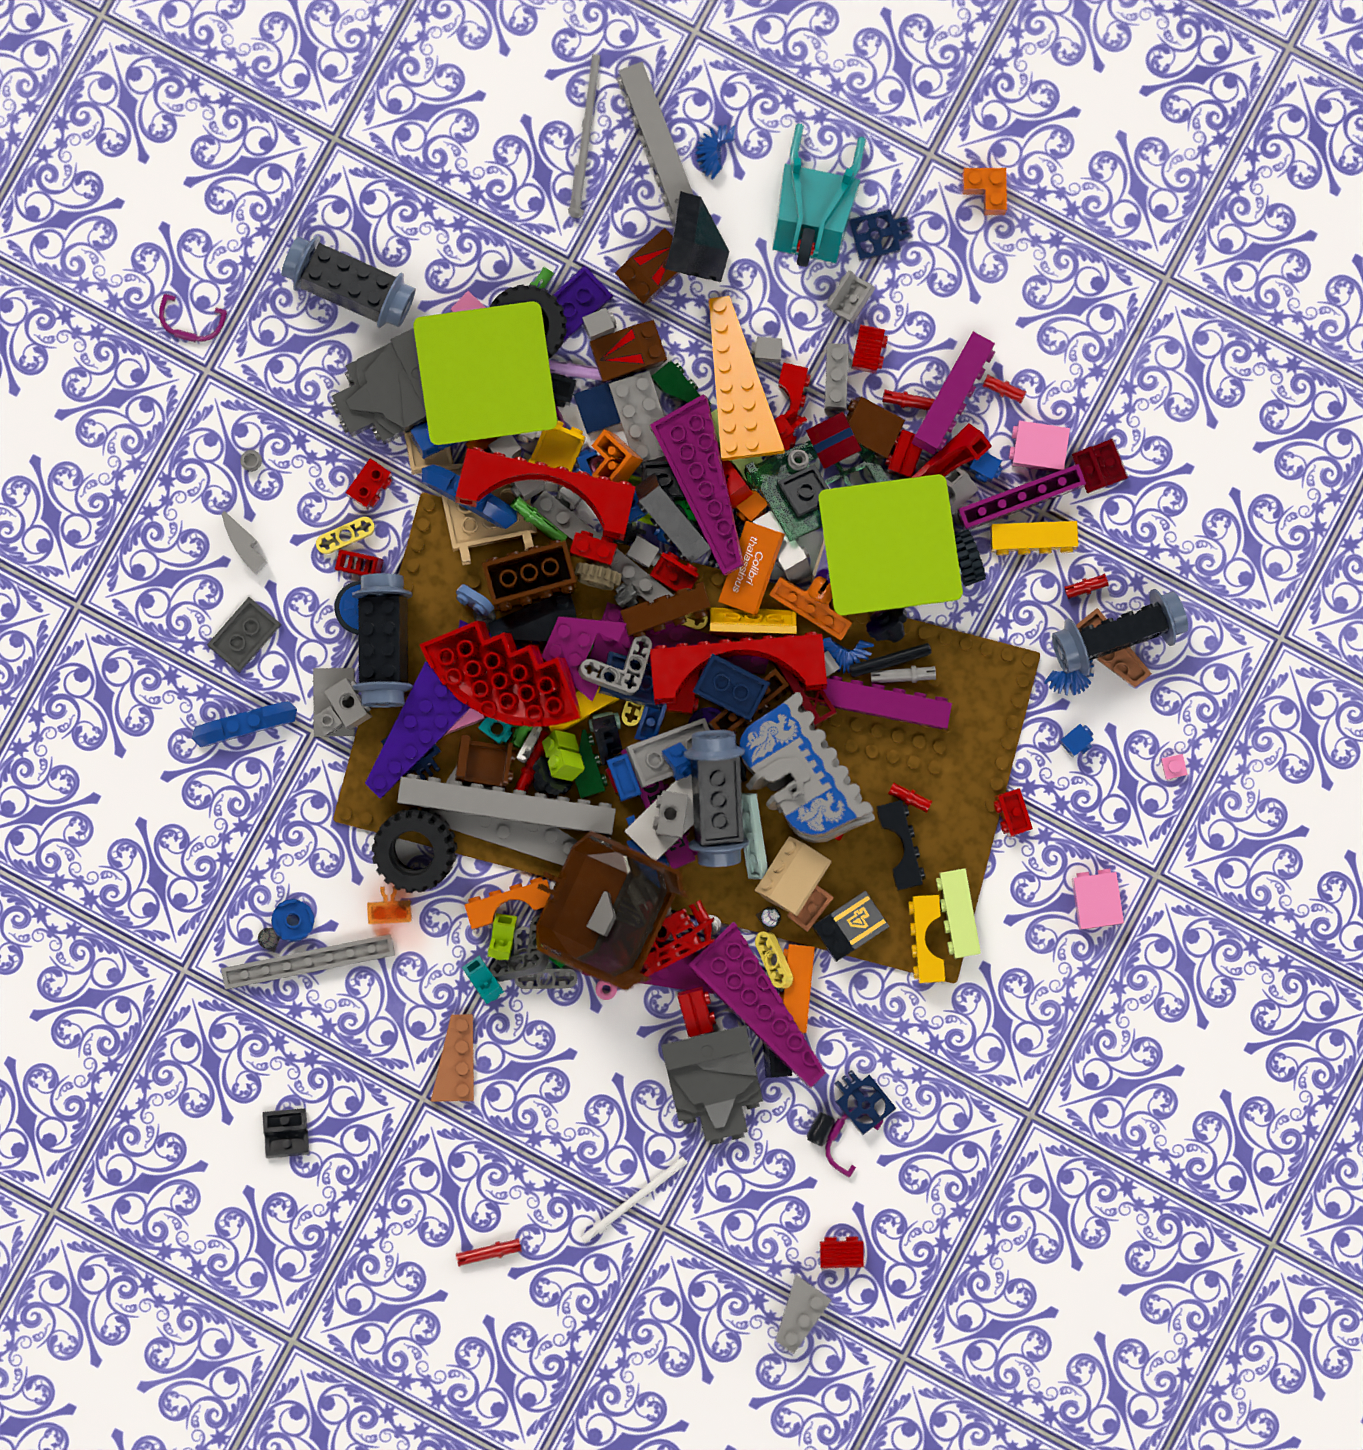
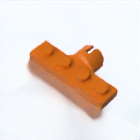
[769,576,853,641]

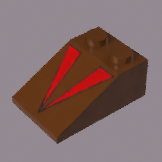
[615,228,679,304]
[589,320,667,382]

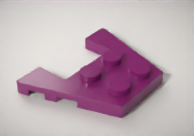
[542,616,627,701]

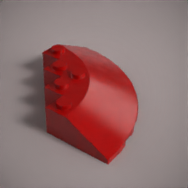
[419,621,581,727]

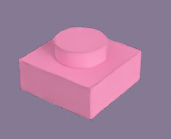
[1161,754,1188,780]

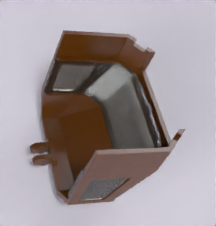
[536,831,688,991]

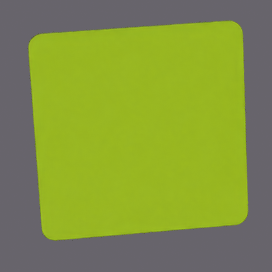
[413,301,557,445]
[818,474,963,616]

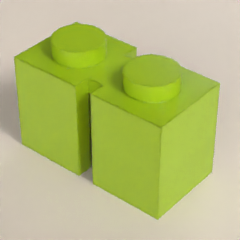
[542,730,585,781]

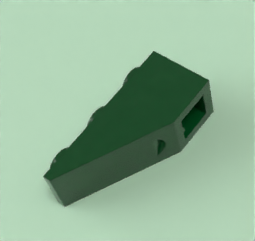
[651,360,712,411]
[575,729,608,800]

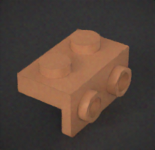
[787,885,834,932]

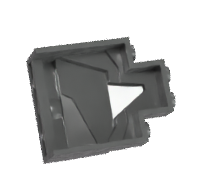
[331,328,427,445]
[661,1025,763,1145]

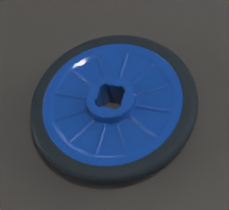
[334,580,361,635]

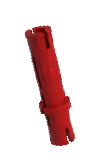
[882,389,935,411]
[514,731,549,794]
[455,1238,522,1267]

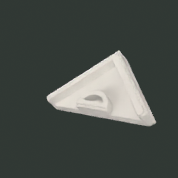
[517,727,543,763]

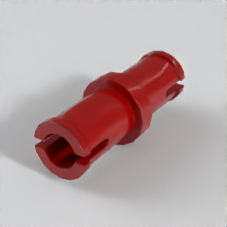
[982,374,1027,404]
[1064,573,1109,599]
[888,782,933,813]

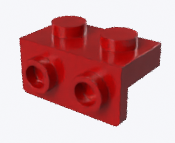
[650,552,700,592]
[993,788,1033,837]

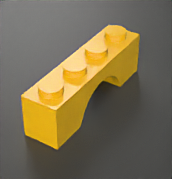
[908,895,945,984]

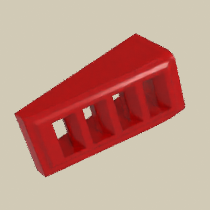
[334,549,384,576]

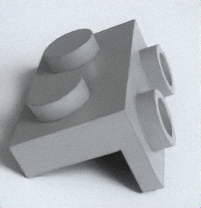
[826,270,876,324]

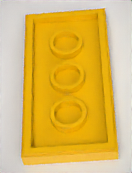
[710,608,797,634]

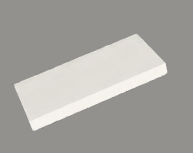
[625,775,694,860]

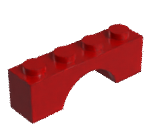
[778,362,811,454]

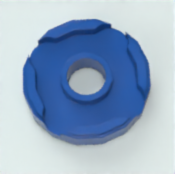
[271,899,315,942]

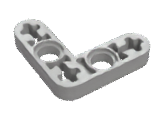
[578,635,652,695]
[514,926,578,989]

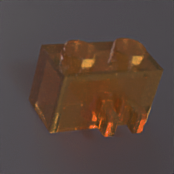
[367,886,413,925]

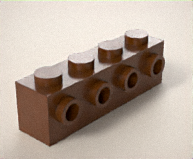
[708,668,789,735]

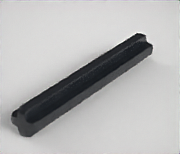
[849,643,932,677]

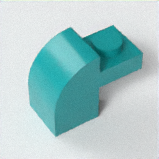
[462,955,504,1004]

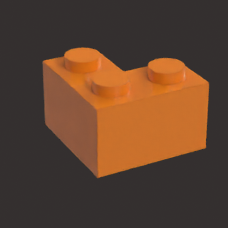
[962,168,1007,215]
[591,429,643,482]

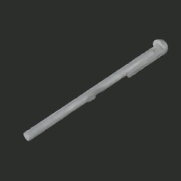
[568,54,600,218]

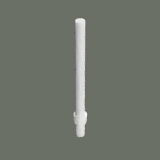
[580,1157,688,1244]

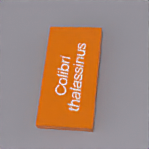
[718,521,785,615]

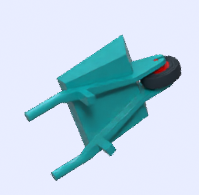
[772,124,866,267]

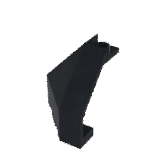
[662,191,730,282]

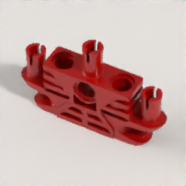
[612,899,715,977]

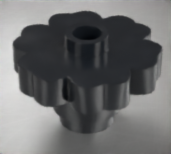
[866,608,908,643]
[532,756,573,796]

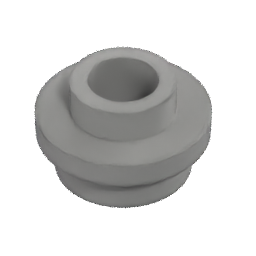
[787,449,809,471]

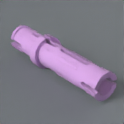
[549,360,610,382]

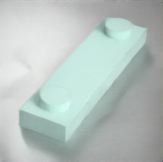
[741,793,768,879]

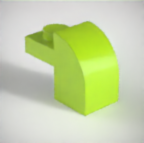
[487,913,517,960]

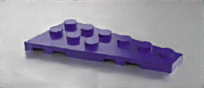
[365,661,471,799]

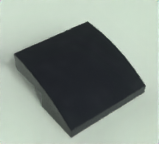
[262,1108,310,1158]

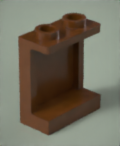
[846,396,905,459]
[455,735,516,790]

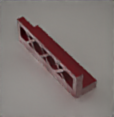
[772,661,837,730]

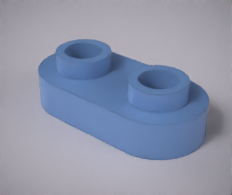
[456,584,494,616]

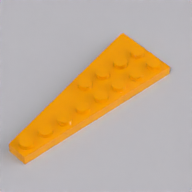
[709,296,785,461]

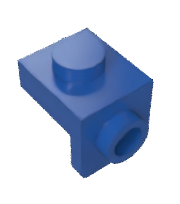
[576,449,598,476]
[662,742,691,781]

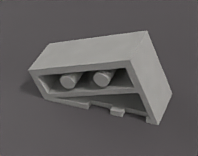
[753,508,812,584]
[775,1274,832,1354]

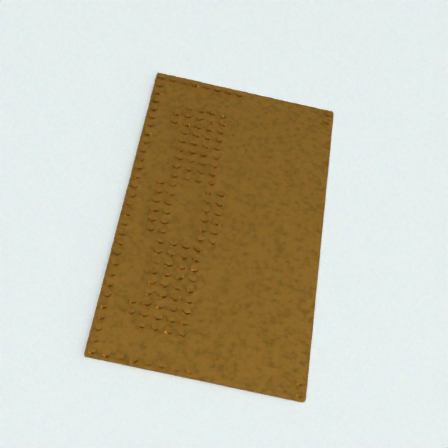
[333,492,1040,984]

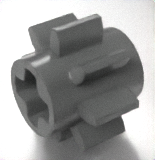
[614,583,641,609]

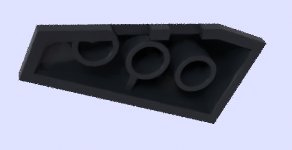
[488,593,577,644]

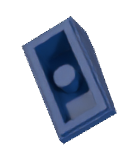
[634,704,667,741]

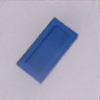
[607,753,642,802]

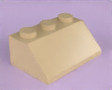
[755,836,832,916]

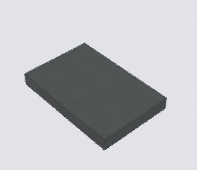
[207,597,282,673]

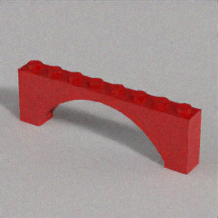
[455,447,636,541]
[650,632,827,705]

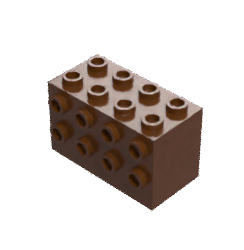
[482,540,578,613]

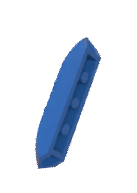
[422,464,517,529]
[191,701,297,748]

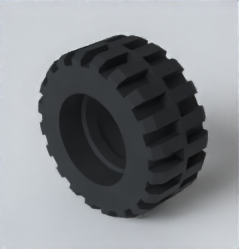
[490,284,567,359]
[371,807,457,893]

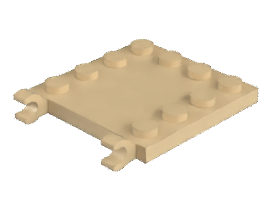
[441,456,537,565]

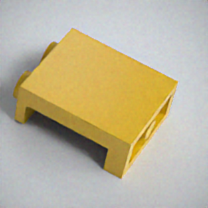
[528,420,586,472]

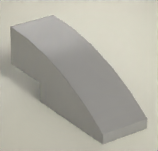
[222,511,268,575]

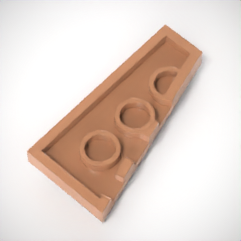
[1076,608,1152,688]
[430,1014,474,1102]

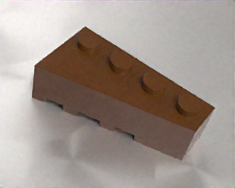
[620,582,711,639]

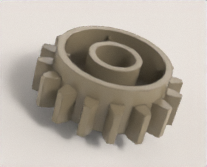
[574,562,622,590]

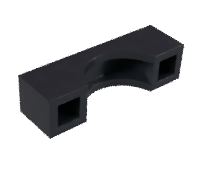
[876,800,926,891]

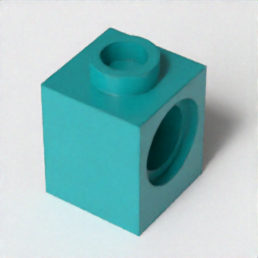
[478,717,513,745]

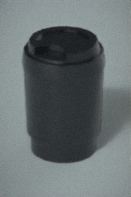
[806,1112,835,1147]

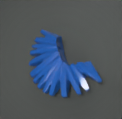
[695,125,736,180]
[823,637,874,673]
[1044,660,1094,696]

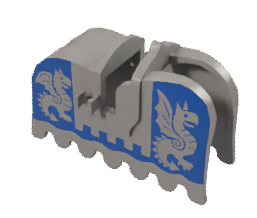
[740,692,875,843]

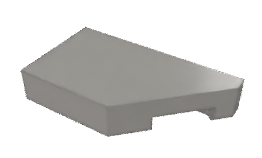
[587,891,617,937]

